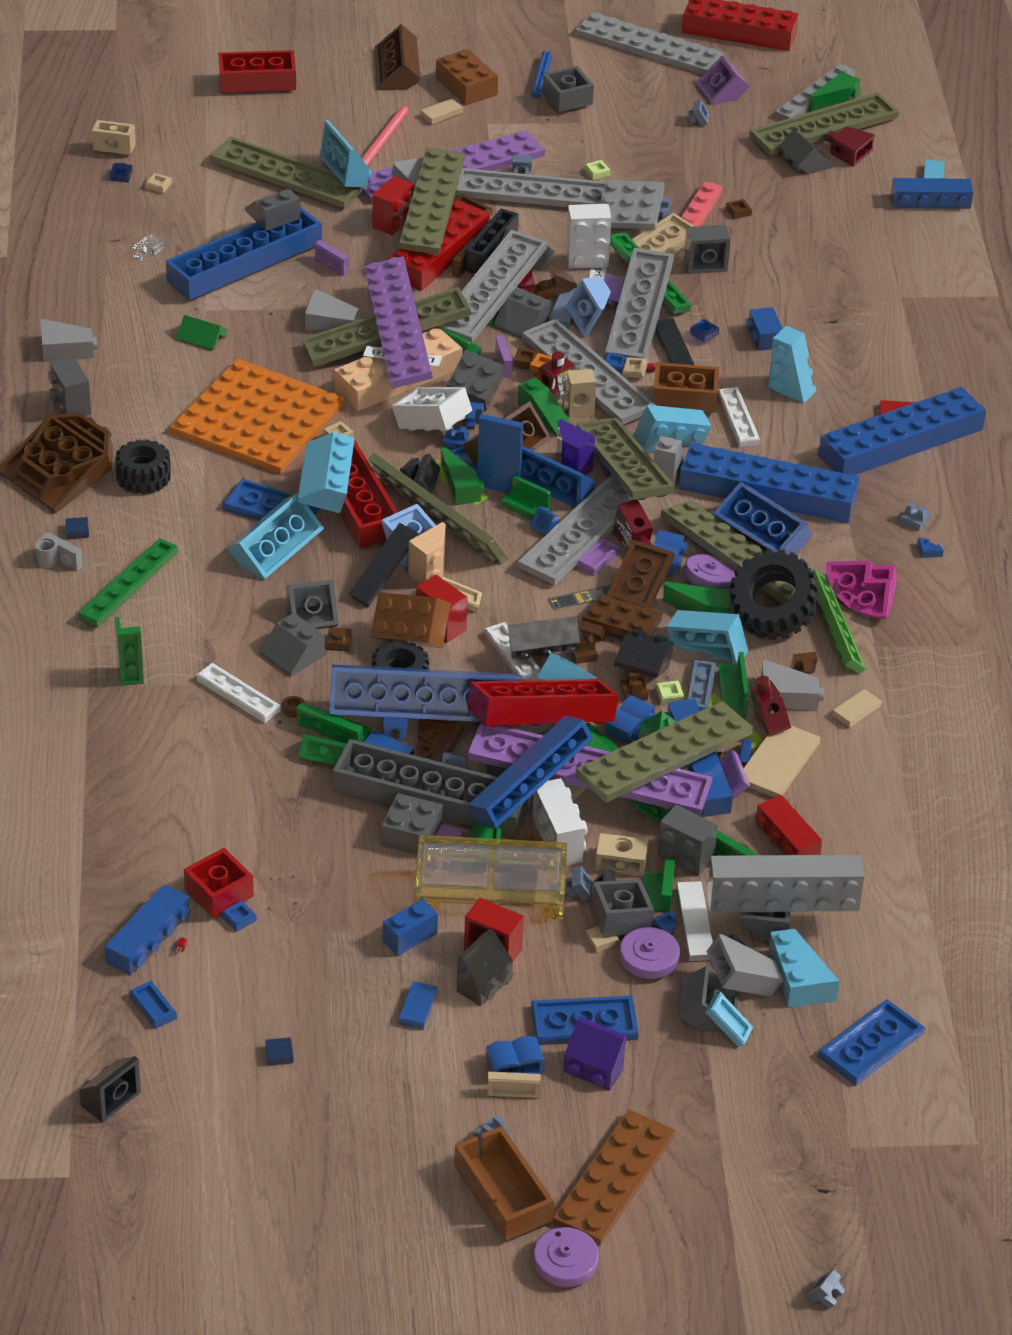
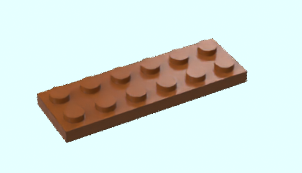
[553,1109,675,1246]

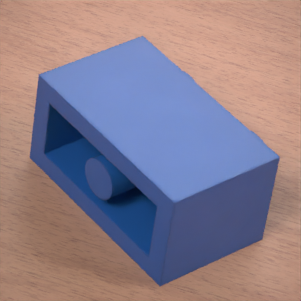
[746,307,783,351]
[383,899,438,956]

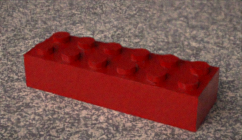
[682,0,799,51]
[388,200,490,291]
[340,438,398,548]
[467,679,619,728]

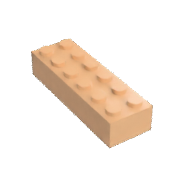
[334,327,462,411]

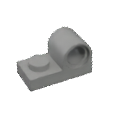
[35,532,83,571]

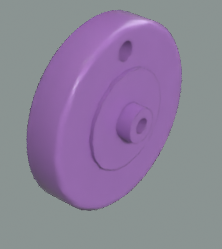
[683,554,735,590]
[619,927,680,979]
[533,1227,599,1287]

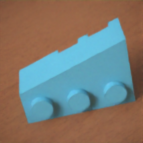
[768,326,817,403]
[633,405,711,453]
[667,610,749,664]
[768,929,839,1008]

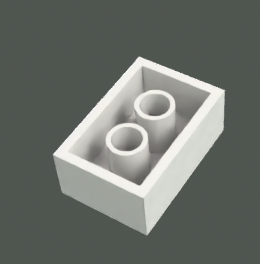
[566,204,611,269]
[392,387,472,431]
[532,778,588,868]

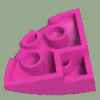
[826,561,897,619]

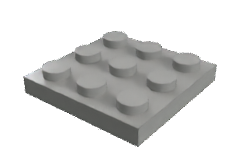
[600,180,665,230]

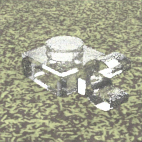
[133,234,167,260]

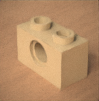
[92,120,136,155]
[562,369,596,417]
[595,833,649,877]

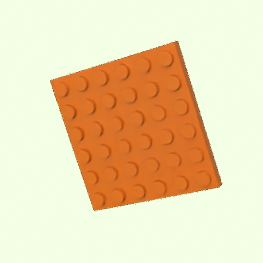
[170,358,346,474]

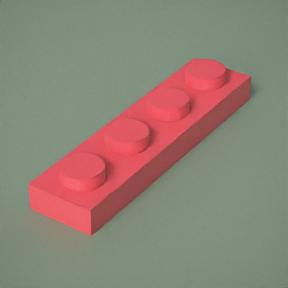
[681,181,723,226]

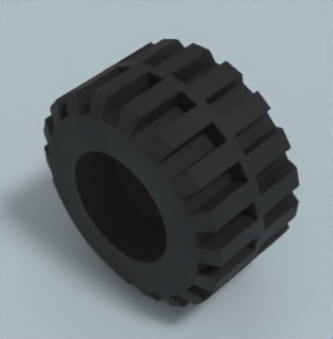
[115,439,171,494]
[371,641,429,669]

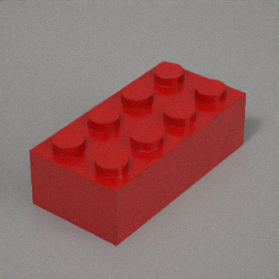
[218,50,296,93]

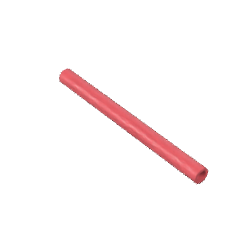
[362,106,409,166]

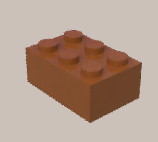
[436,49,498,106]
[653,362,719,413]
[371,592,451,648]

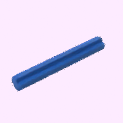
[531,51,552,98]

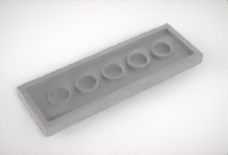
[605,248,674,358]

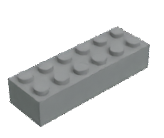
[707,855,864,912]

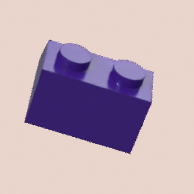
[556,419,595,475]
[563,1017,626,1090]

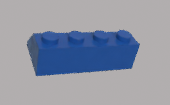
[521,446,595,508]
[713,482,812,555]

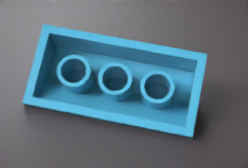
[320,120,371,187]
[297,432,354,513]
[227,493,324,580]

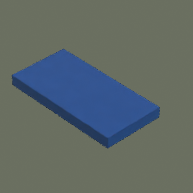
[477,414,523,493]
[222,479,321,521]
[531,996,639,1045]
[818,999,925,1086]

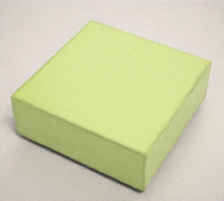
[584,160,610,180]
[656,681,684,705]

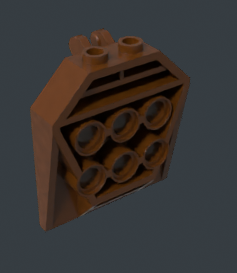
[0,412,113,514]

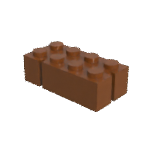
[454,1126,554,1241]

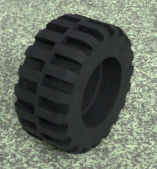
[729,549,819,640]

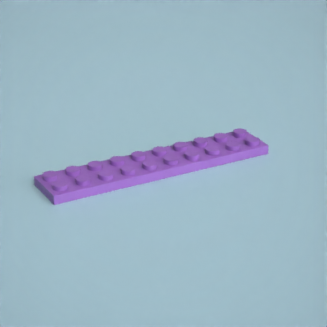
[362,130,545,204]
[364,256,433,389]
[468,722,713,816]

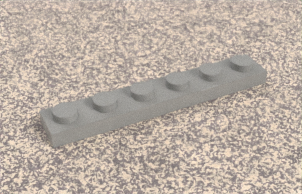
[775,64,855,120]

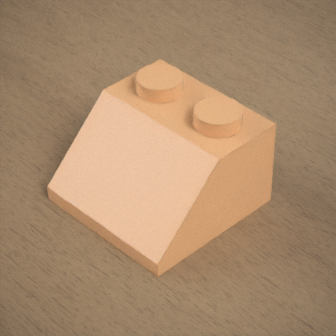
[408,522,446,584]

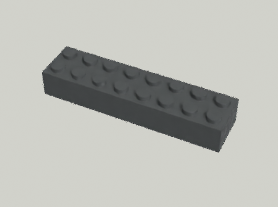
[333,739,531,838]

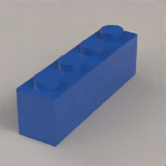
[891,178,973,209]
[105,884,190,975]

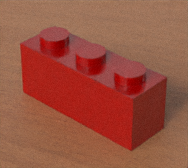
[755,795,822,855]

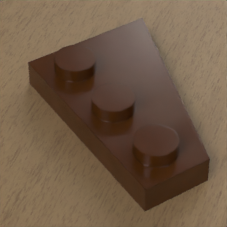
[415,719,464,763]

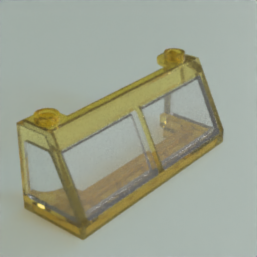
[415,835,567,920]

